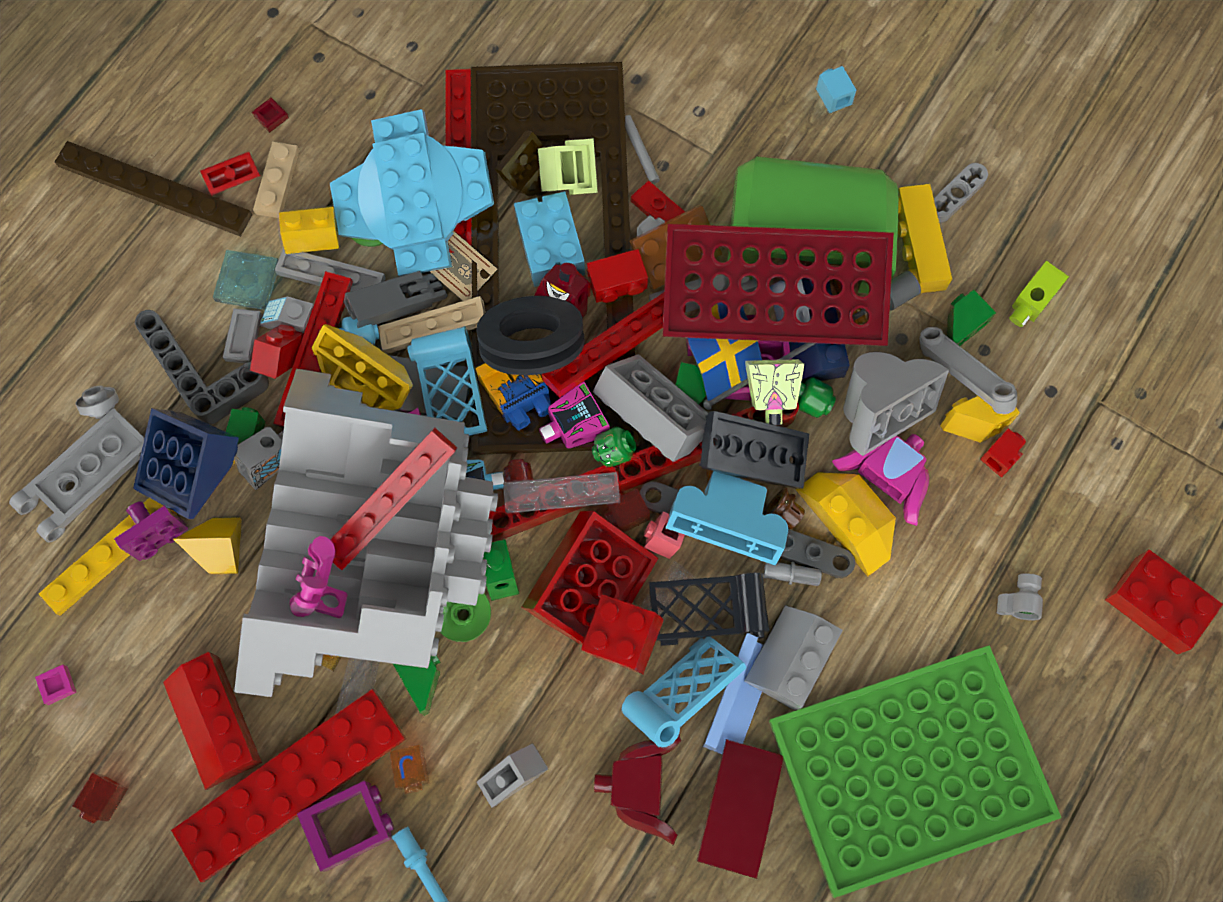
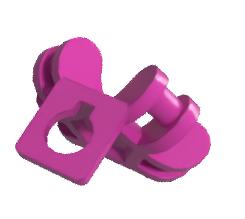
[289,536,348,618]

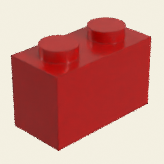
[586,249,648,303]
[250,325,304,379]

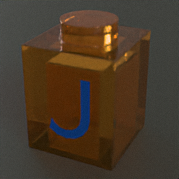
[390,745,429,794]

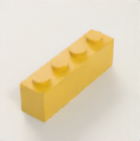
[898,184,952,293]

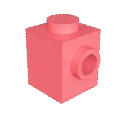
[644,511,685,559]

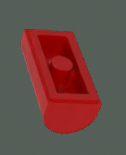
[200,152,260,196]

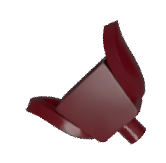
[594,734,682,846]

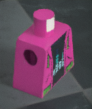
[539,382,610,448]

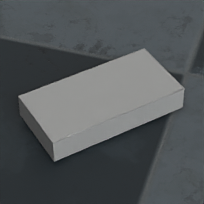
[223,308,262,363]

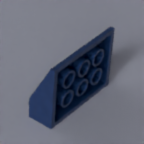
[133,408,239,519]

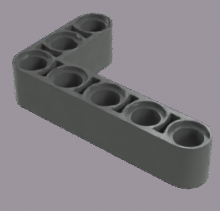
[135,310,269,425]

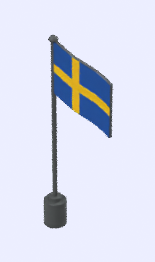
[687,271,921,410]

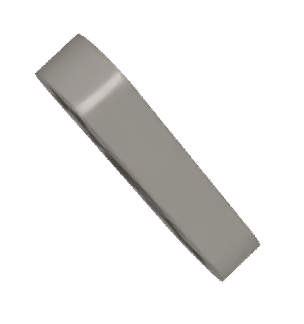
[934,163,988,223]

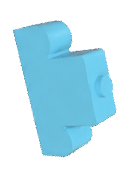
[666,471,788,565]

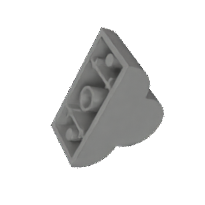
[843,352,949,456]

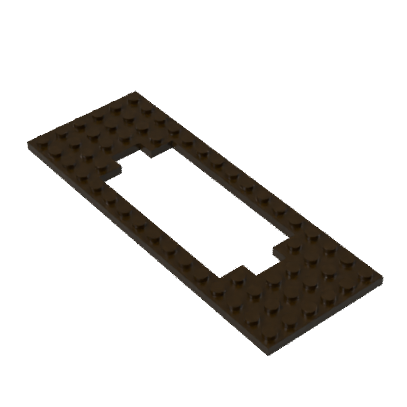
[471,62,639,455]

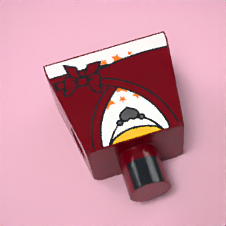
[534,262,589,319]

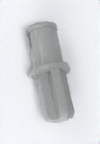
[763,562,822,586]

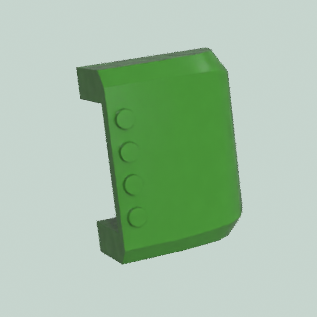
[727,156,898,294]

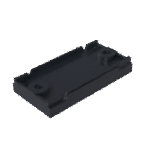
[699,411,810,489]

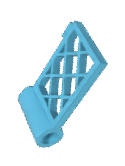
[408,326,487,436]
[622,637,747,747]

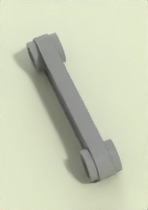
[919,327,1017,414]

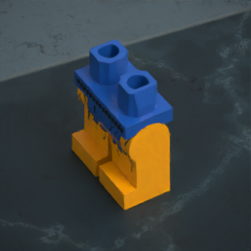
[475,363,551,430]

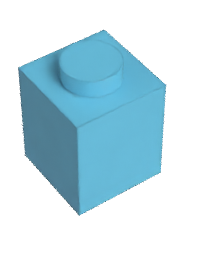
[816,66,856,113]

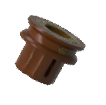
[764,488,805,529]

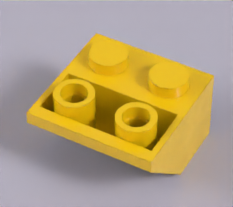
[940,395,1020,443]

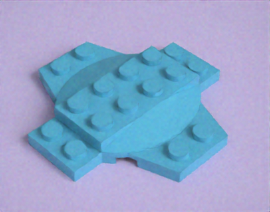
[330,109,494,277]

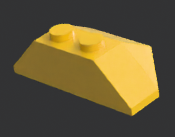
[312,324,413,410]
[796,472,896,577]

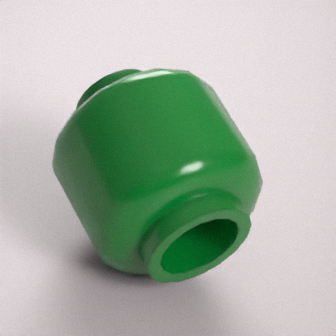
[798,377,836,418]

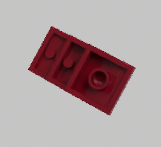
[697,739,784,879]

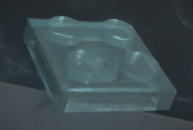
[213,250,278,310]

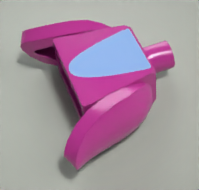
[832,434,929,526]

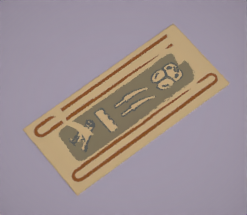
[430,231,497,301]

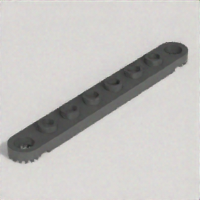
[639,482,855,579]

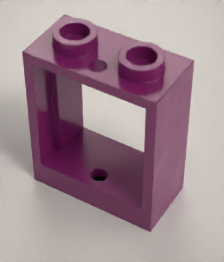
[297,781,394,871]

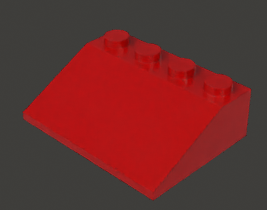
[521,511,659,645]

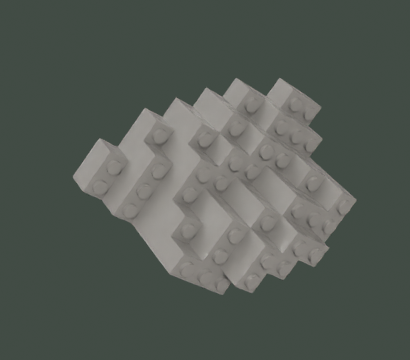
[234,369,498,697]

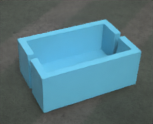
[514,192,585,287]

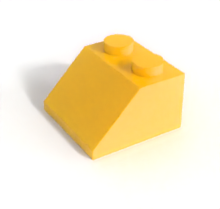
[279,206,339,254]

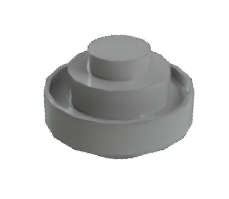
[75,386,119,419]

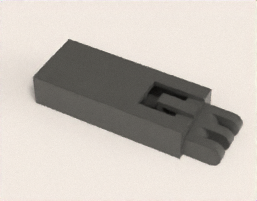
[344,271,448,328]

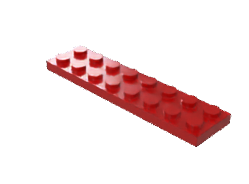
[171,689,406,882]

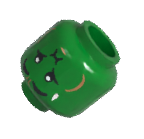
[592,427,636,467]

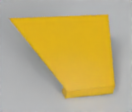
[173,517,242,574]

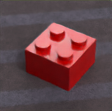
[581,594,664,675]

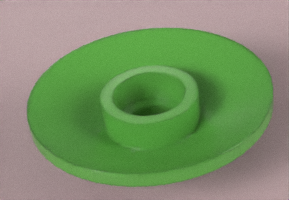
[440,594,491,642]

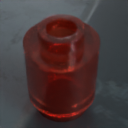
[503,459,536,501]

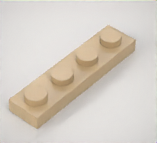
[378,296,486,354]

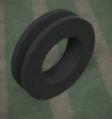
[476,296,585,375]

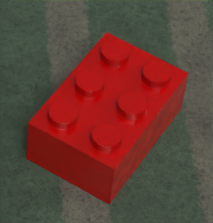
[1105,549,1223,655]

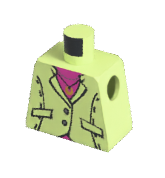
[745,359,804,425]

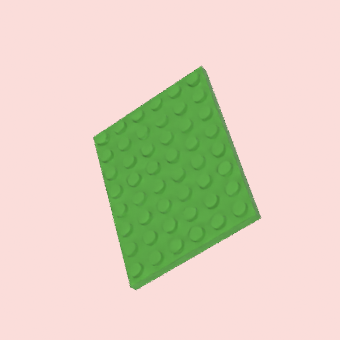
[769,645,1062,898]

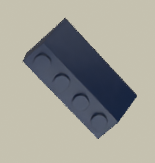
[770,278,850,383]

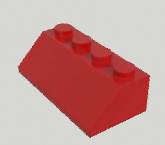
[163,652,262,790]

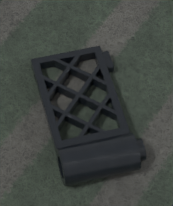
[648,572,769,646]

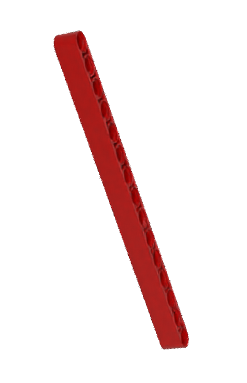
[489,402,799,542]

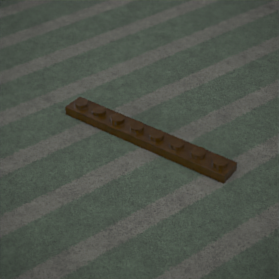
[54,141,252,237]

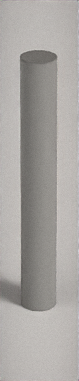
[625,115,660,184]

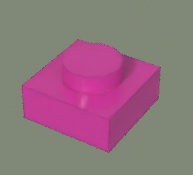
[35,665,77,705]

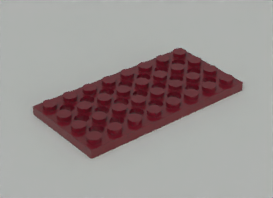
[663,224,894,346]

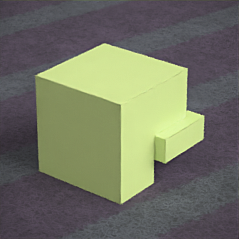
[538,139,597,195]

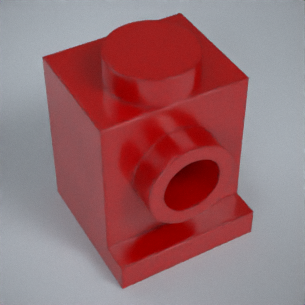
[980,428,1026,478]

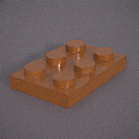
[630,205,722,290]

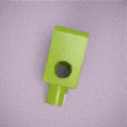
[1009,261,1069,327]

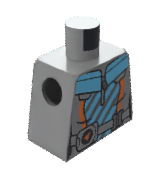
[234,427,284,490]

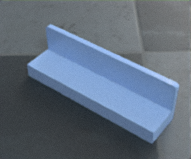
[703,633,763,754]

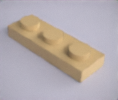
[253,142,300,218]

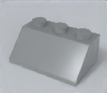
[744,606,843,711]

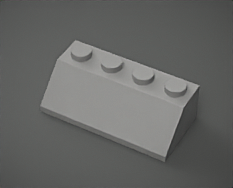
[593,354,708,462]

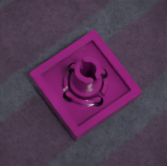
[114,501,188,561]

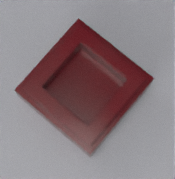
[251,97,289,133]

